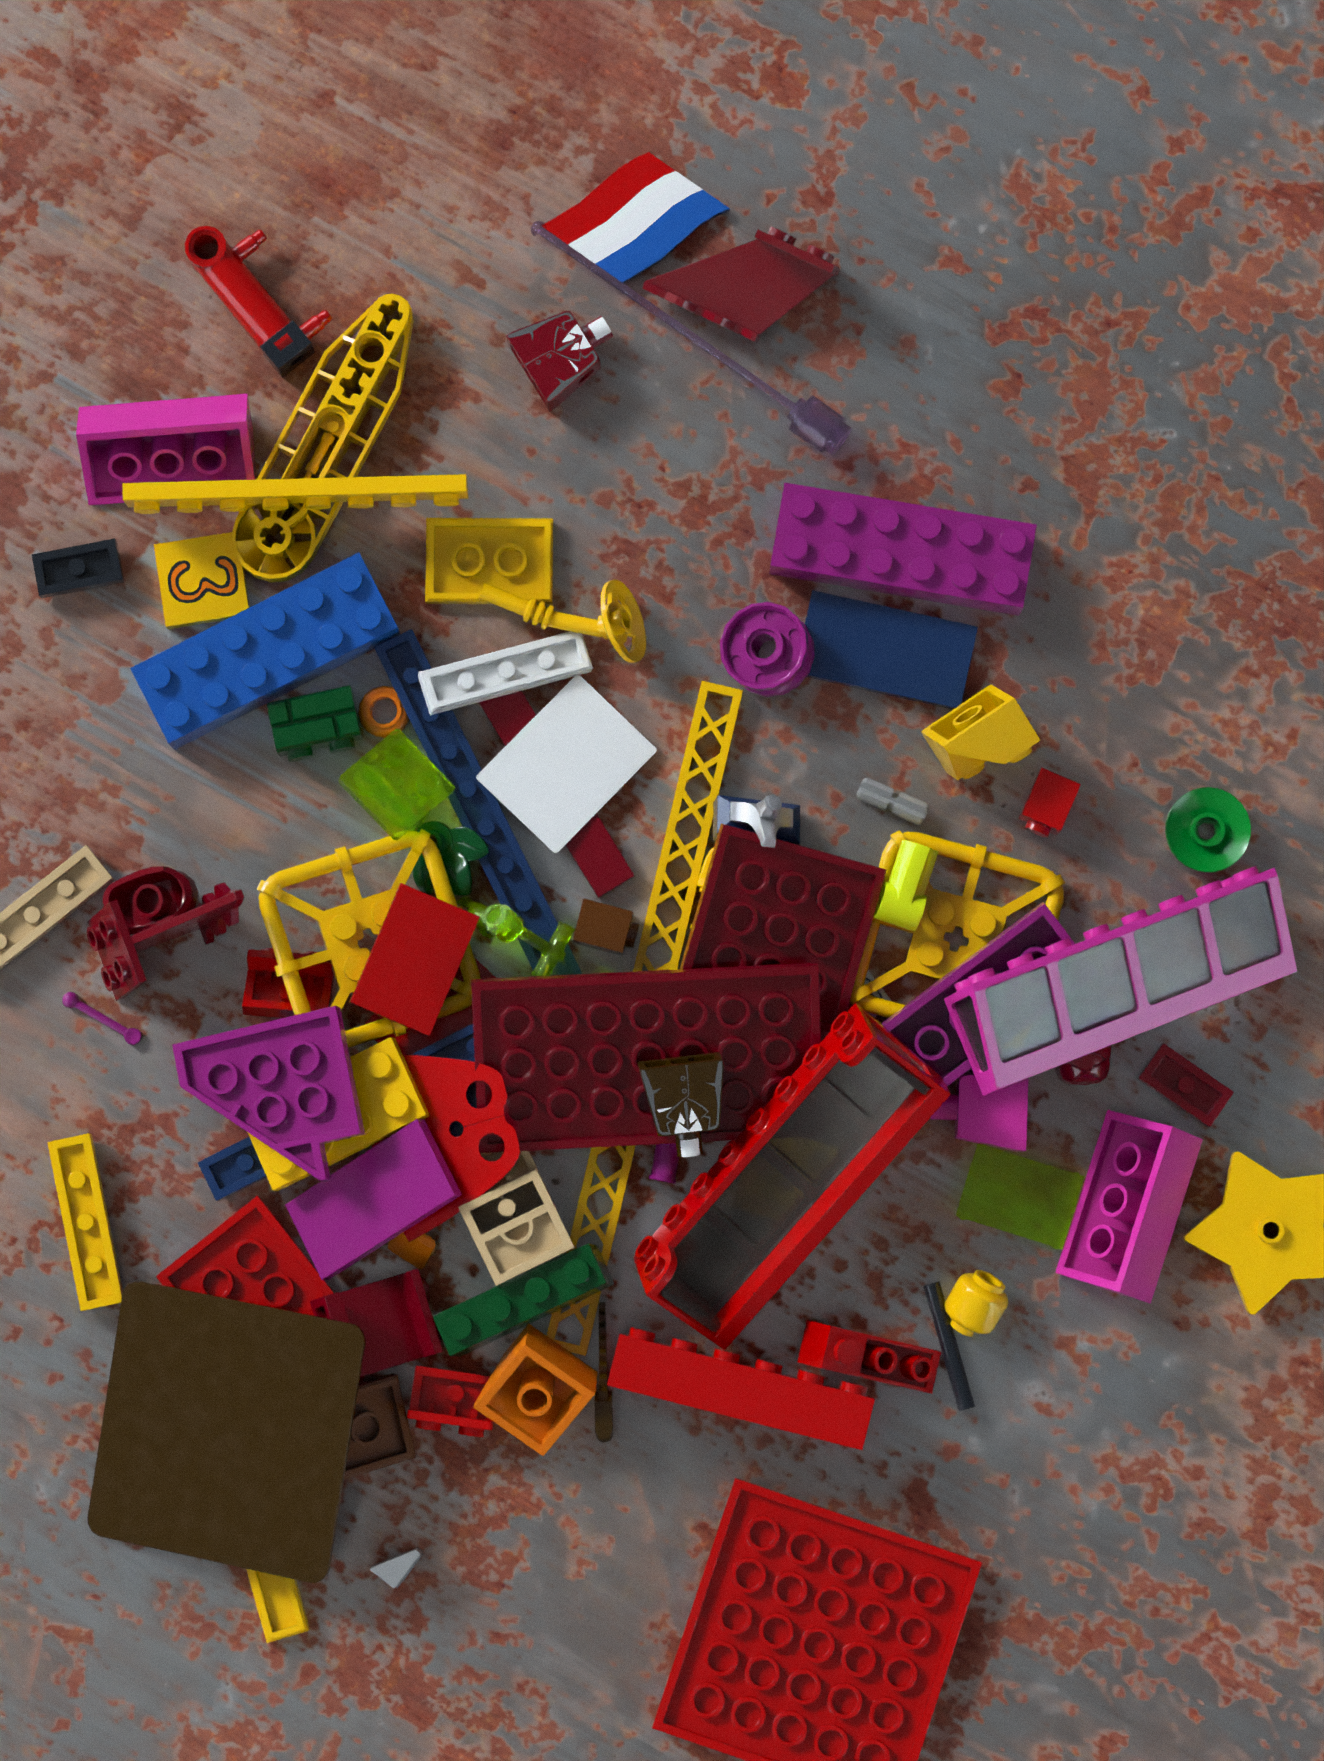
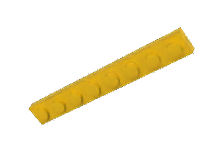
[122,474,469,514]

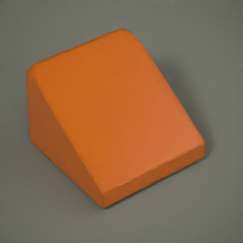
[388,1233,439,1269]

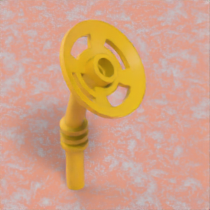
[479,579,646,663]

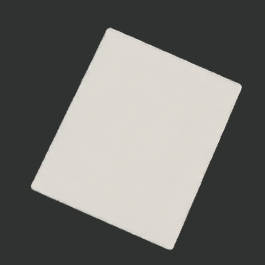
[476,675,657,853]

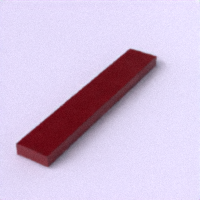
[478,691,635,899]

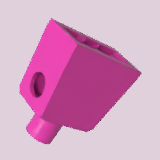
[930,1075,1029,1152]

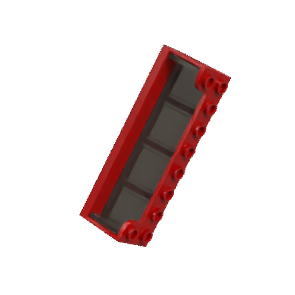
[633,1002,951,1350]

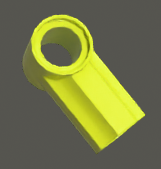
[873,840,938,932]

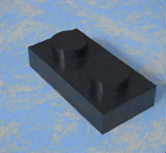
[31,538,125,598]

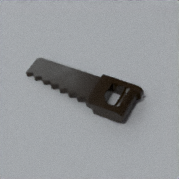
[594,1302,613,1443]

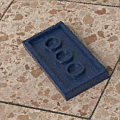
[805,590,978,709]

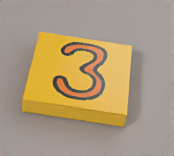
[153,532,250,629]

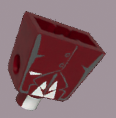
[506,311,614,412]

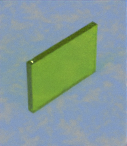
[955,1143,1084,1249]

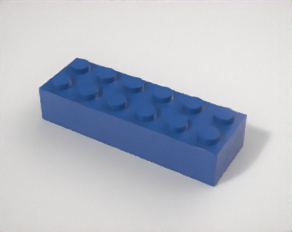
[130,552,400,750]

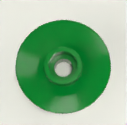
[1165,787,1251,873]

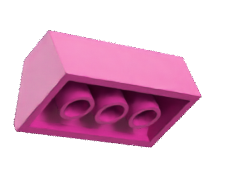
[76,394,256,505]
[1055,1110,1203,1304]

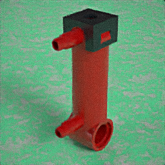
[184,226,332,378]

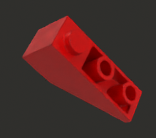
[797,1320,941,1394]

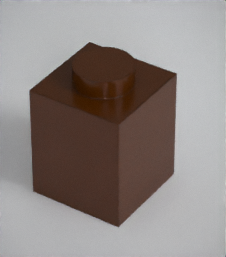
[573,899,640,956]

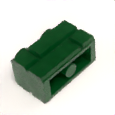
[267,685,363,762]

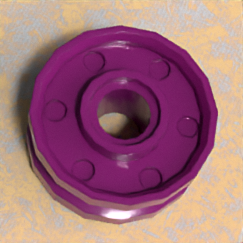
[720,602,815,697]

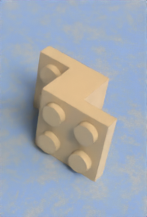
[458,1151,575,1286]

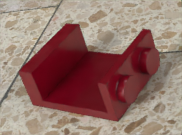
[310,1268,443,1377]

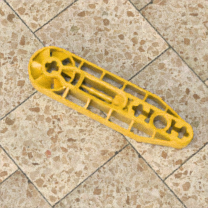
[231,294,414,583]

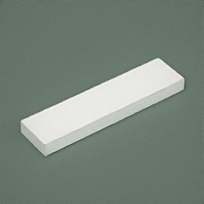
[418,631,593,715]

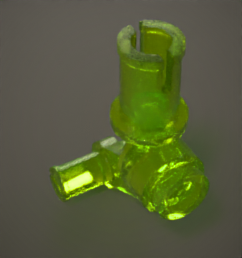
[457,897,575,976]

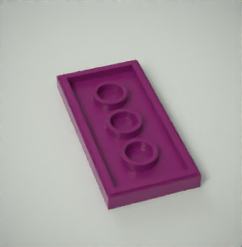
[285,1119,462,1280]

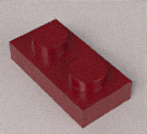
[1137,1043,1234,1128]

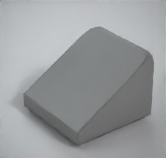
[370,1547,424,1589]

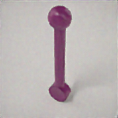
[62,992,142,1045]

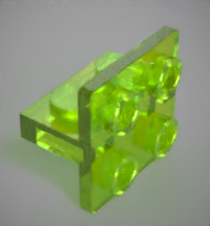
[338,729,455,840]

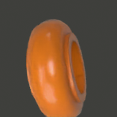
[358,686,409,738]

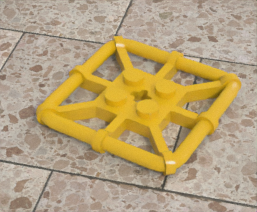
[256,829,480,1048]
[849,830,1065,1049]

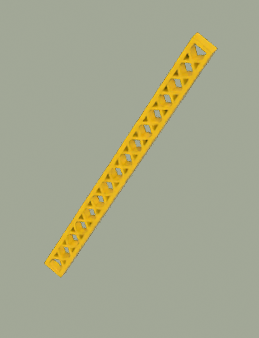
[547,681,743,1356]

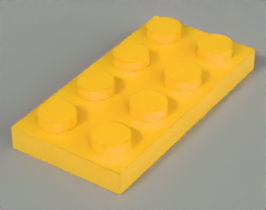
[247,1037,430,1191]

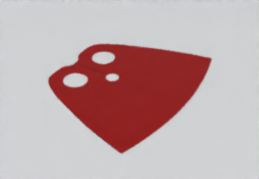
[372,1055,520,1242]

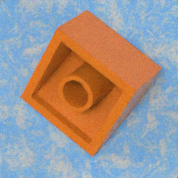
[474,1323,598,1456]

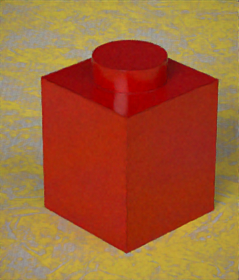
[1018,767,1081,838]

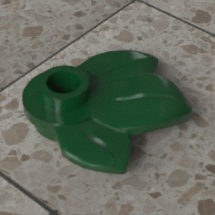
[413,821,490,896]

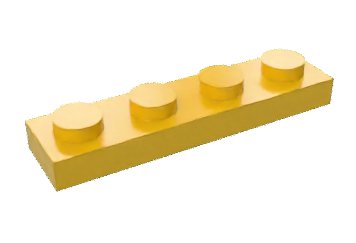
[47,1133,123,1311]

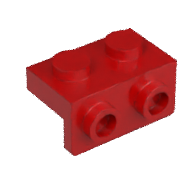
[242,948,334,1018]
[407,1365,495,1437]

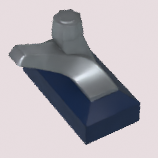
[713,794,800,848]

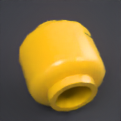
[944,1270,1009,1337]

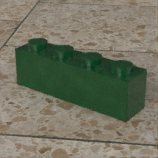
[432,1243,614,1357]

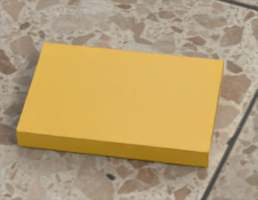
[425,518,554,605]

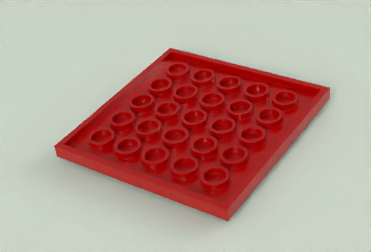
[652,1477,982,1761]

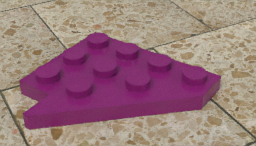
[172,1006,365,1181]

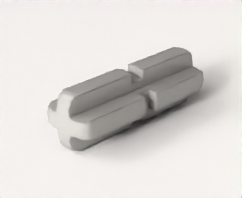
[857,778,929,825]

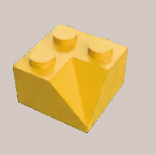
[921,684,1040,780]

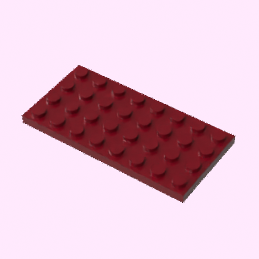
[471,963,824,1153]

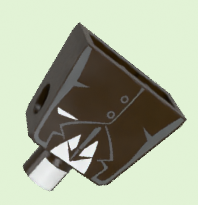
[638,1052,724,1157]

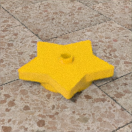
[1183,1151,1324,1315]

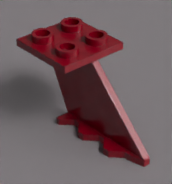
[642,226,840,343]
[87,882,245,1001]

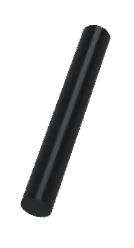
[923,1281,975,1411]

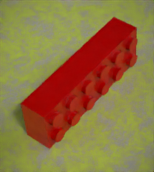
[607,1327,875,1450]

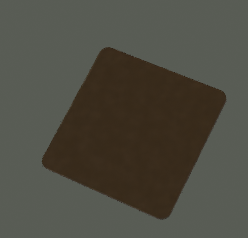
[87,1281,366,1583]

